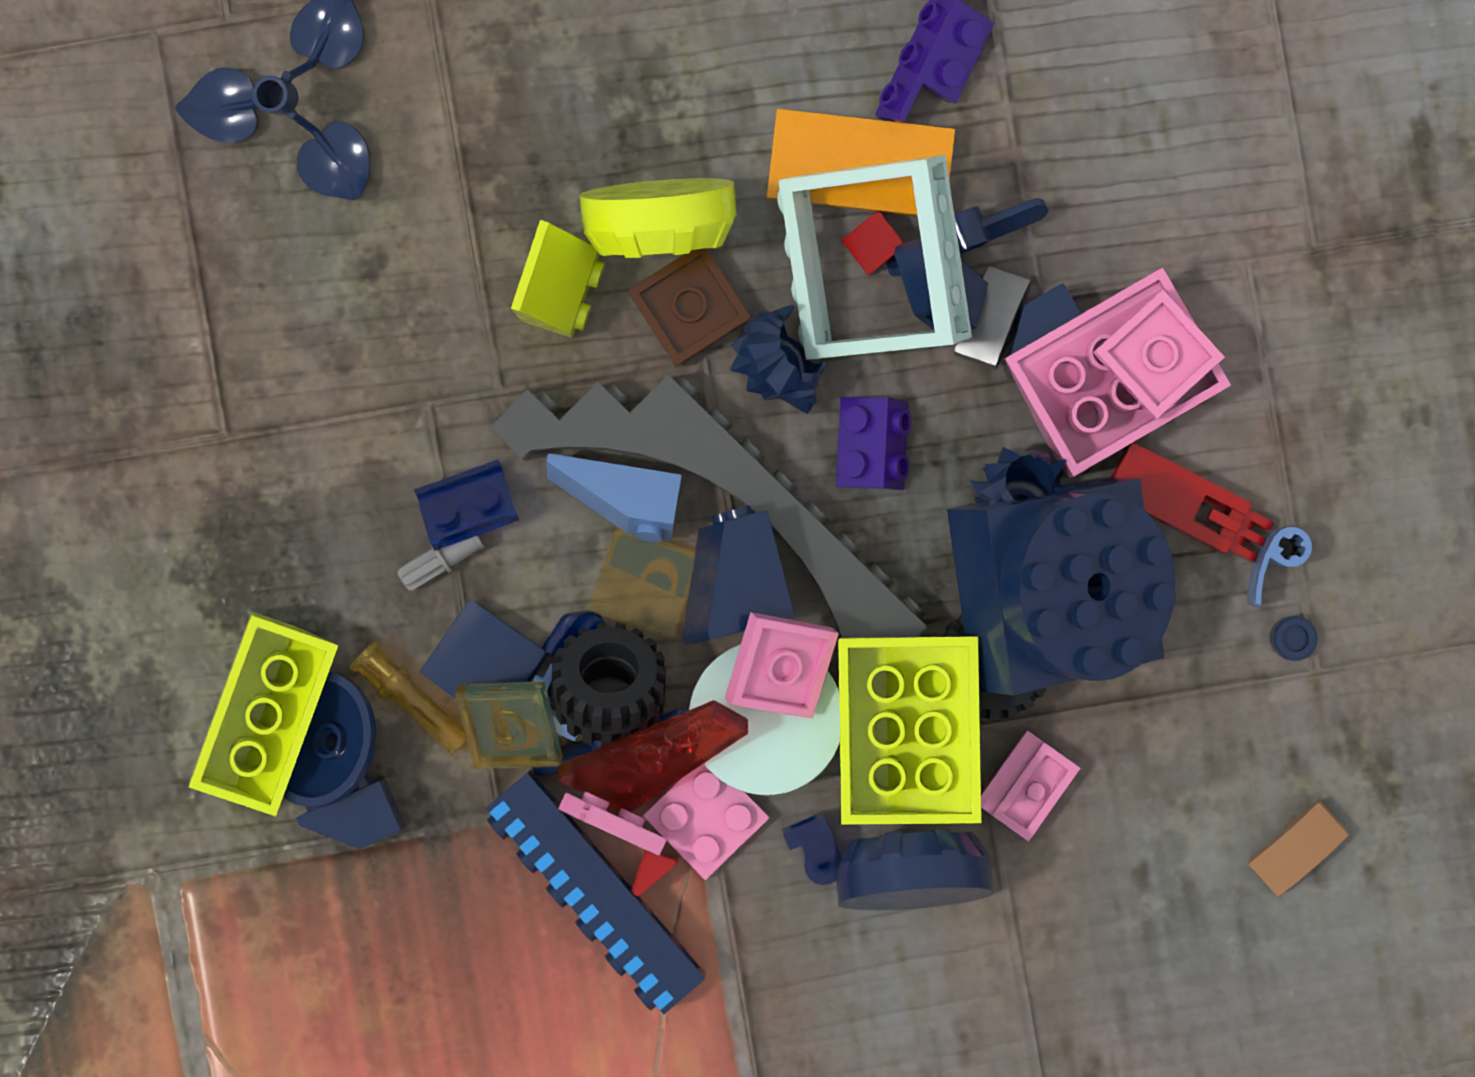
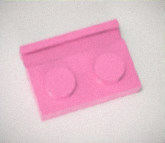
[981,729,1081,842]
[558,791,667,855]

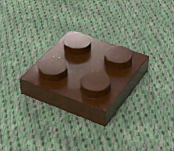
[627,248,751,367]

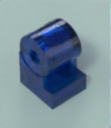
[782,811,842,885]

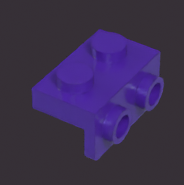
[836,397,912,490]

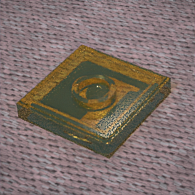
[589,526,695,639]
[454,681,563,769]

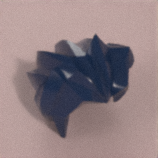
[730,305,826,414]
[970,447,1067,503]

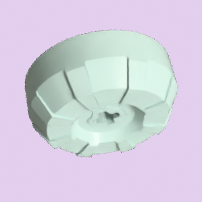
[689,644,840,795]

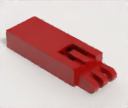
[1110,442,1274,563]

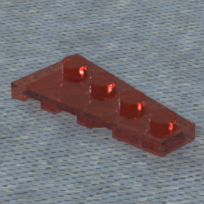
[557,700,748,812]

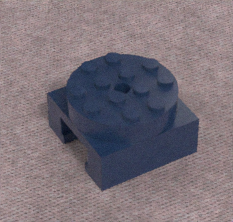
[947,478,1176,696]

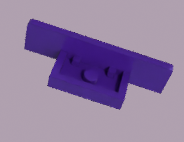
[875,0,995,123]

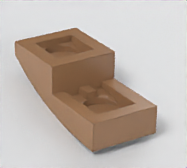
[1248,799,1350,897]

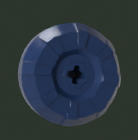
[836,829,994,910]

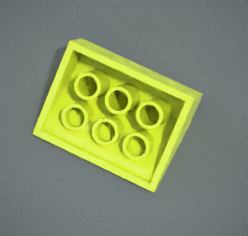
[838,636,981,825]

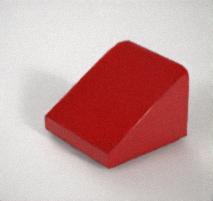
[841,210,904,276]
[631,850,679,896]

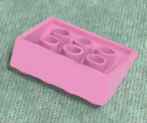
[1004,267,1231,478]

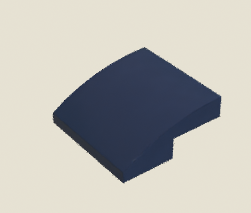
[419,599,549,727]

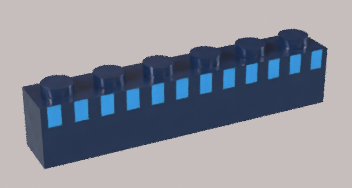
[486,770,705,1015]

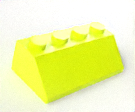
[189,611,338,816]

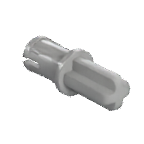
[397,523,485,591]

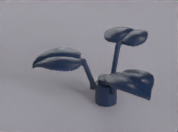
[175,0,370,201]

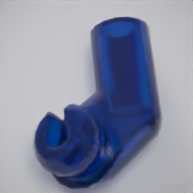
[541,610,605,656]

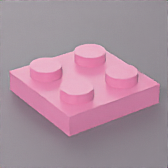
[1093,289,1225,420]
[725,612,839,719]
[643,759,770,880]

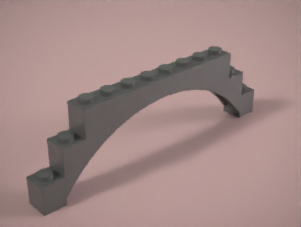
[489,374,927,637]

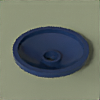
[283,672,376,808]

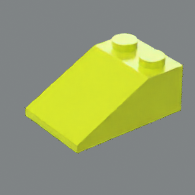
[511,220,605,338]

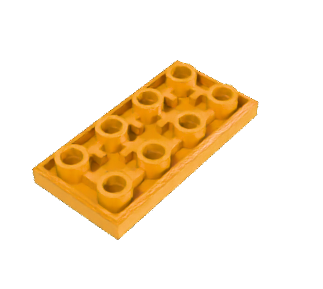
[766,109,955,217]

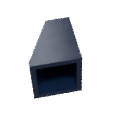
[682,505,795,644]

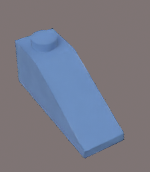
[546,453,682,543]

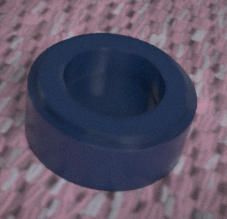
[1270,616,1318,661]

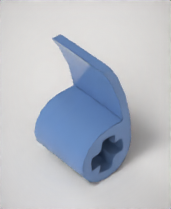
[1247,527,1312,607]

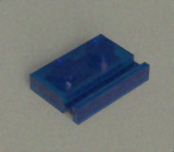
[414,459,519,551]

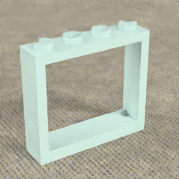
[777,155,972,360]

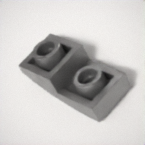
[954,266,1030,370]

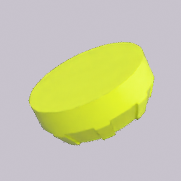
[580,178,737,258]

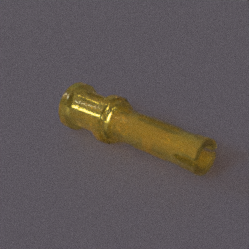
[348,639,471,756]

